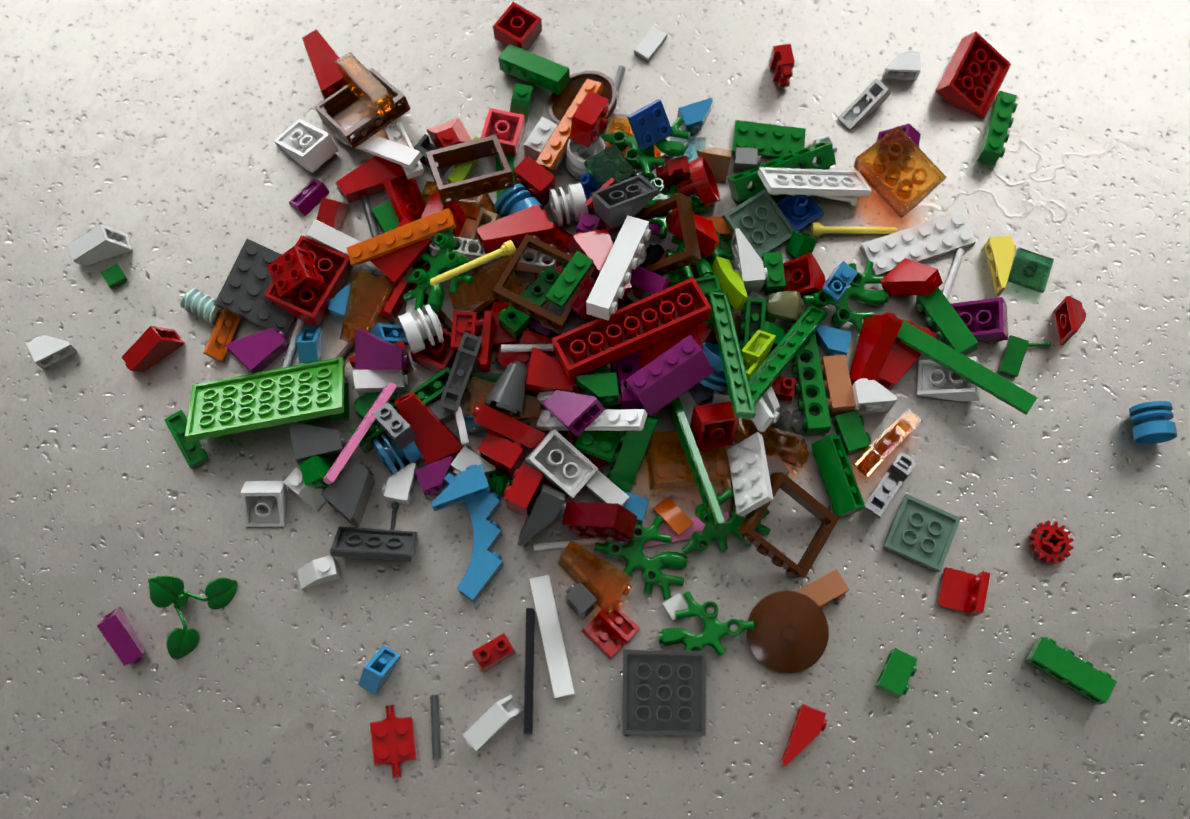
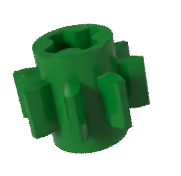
[487,471,512,495]

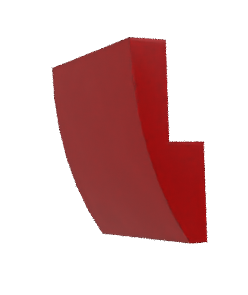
[581,600,640,660]

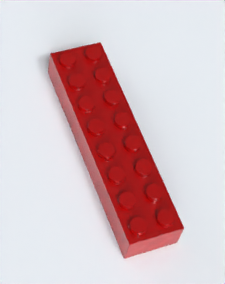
[552,277,711,381]

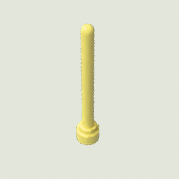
[810,222,898,237]
[430,240,516,286]

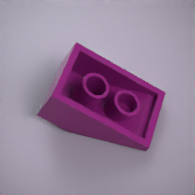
[951,297,1008,342]

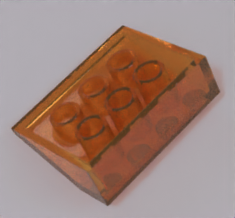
[854,126,946,218]
[646,431,731,490]

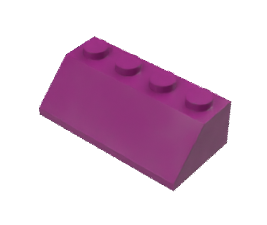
[626,335,714,417]

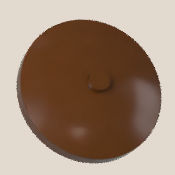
[548,71,618,125]
[747,591,829,673]

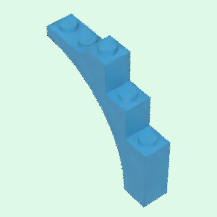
[444,473,504,603]

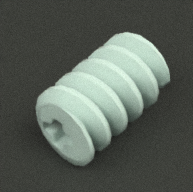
[180,288,222,325]

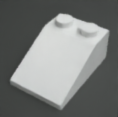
[274,119,339,173]
[731,228,768,293]
[917,356,980,401]
[525,429,599,498]

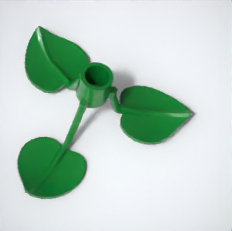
[148,576,237,660]

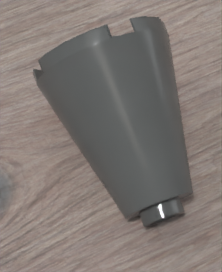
[484,361,528,417]

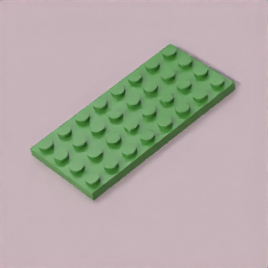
[185,357,345,442]

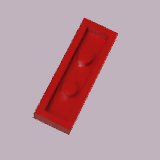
[477,311,495,371]

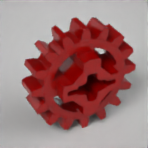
[1028,521,1074,565]

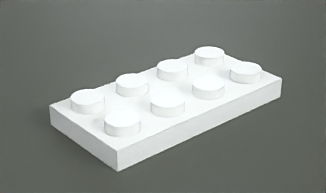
[727,432,774,517]

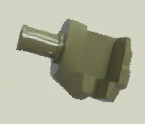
[765,291,804,323]

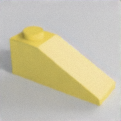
[984,235,1016,295]

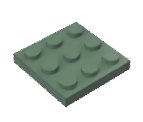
[722,188,794,258]
[883,494,961,572]

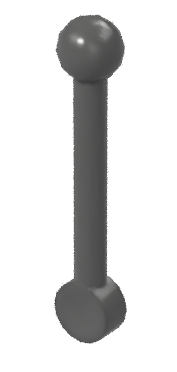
[390,502,399,530]

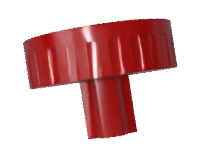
[678,156,720,206]

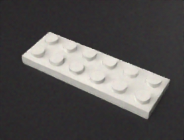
[758,167,872,197]
[860,211,976,276]

